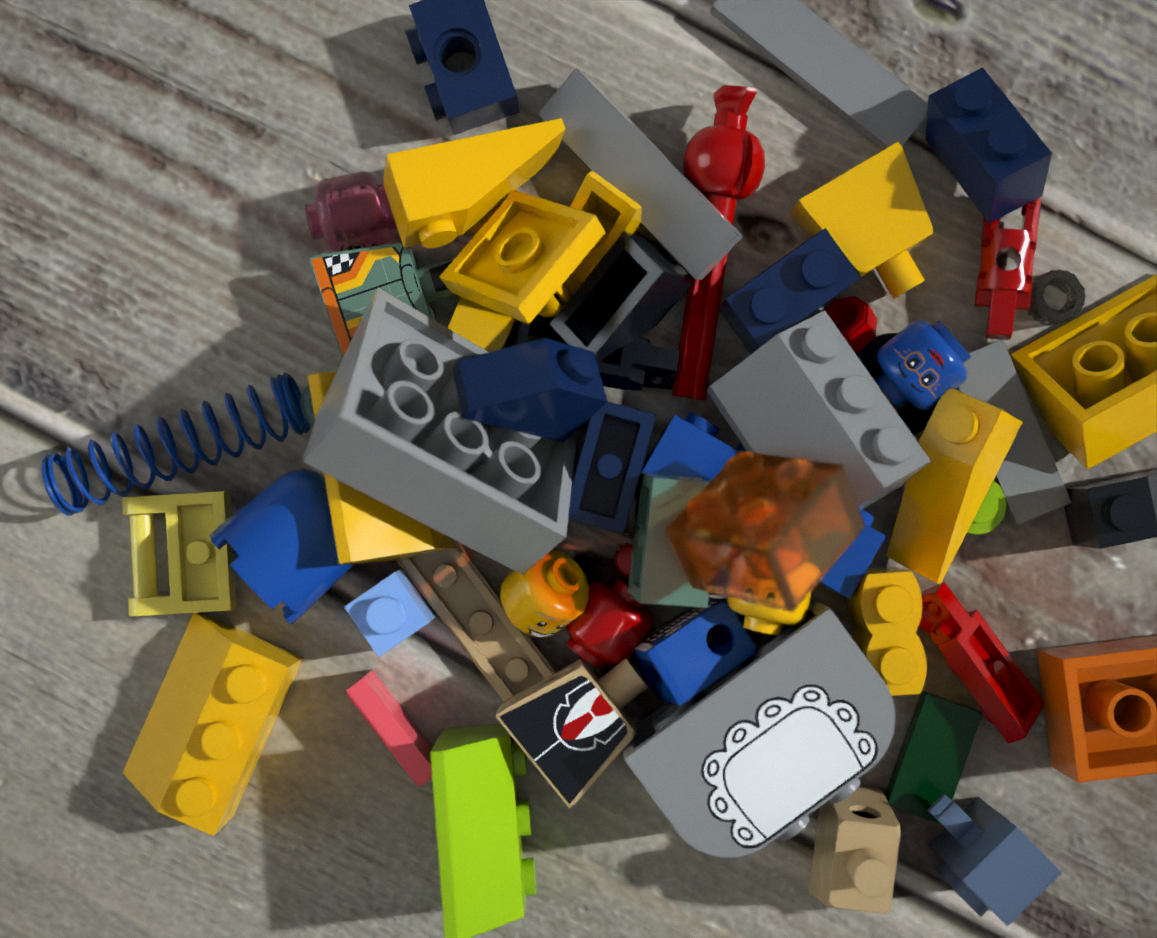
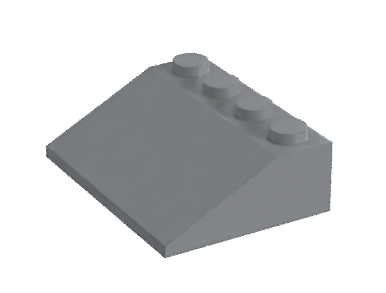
[302,288,578,575]

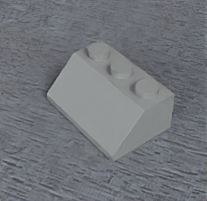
[707,310,931,542]

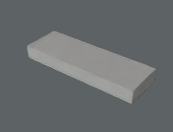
[956,339,1072,526]

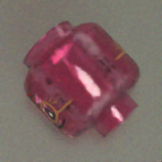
[305,171,397,252]

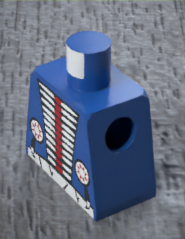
[632,598,757,706]

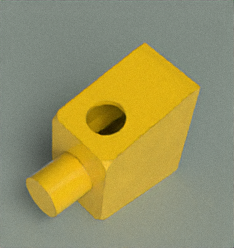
[790,141,933,299]

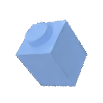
[344,569,437,657]

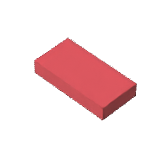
[346,669,433,787]

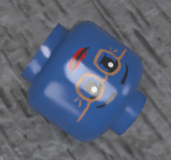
[875,320,971,410]

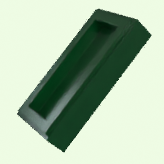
[885,690,983,824]

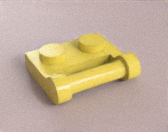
[122,491,237,616]

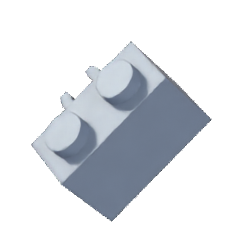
[927,793,1062,927]

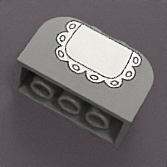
[622,598,896,858]

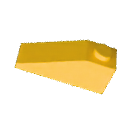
[383,118,566,248]
[886,388,1023,584]

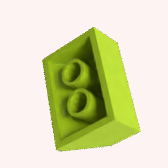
[430,724,537,938]

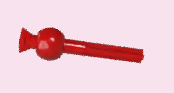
[672,85,765,400]

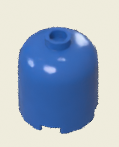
[209,469,356,624]

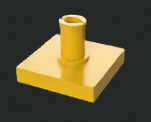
[439,190,606,324]

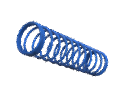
[41,372,310,516]

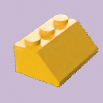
[1011,274,1157,470]
[307,371,455,564]
[122,612,304,836]

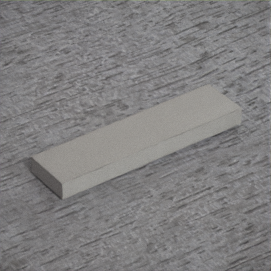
[710,0,928,151]
[537,68,743,280]

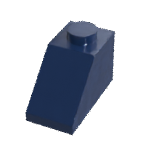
[452,338,607,442]

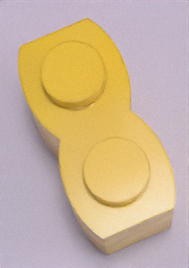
[847,566,927,696]

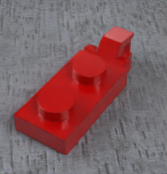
[919,582,1045,744]

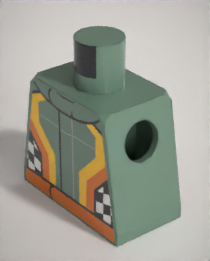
[309,242,455,359]

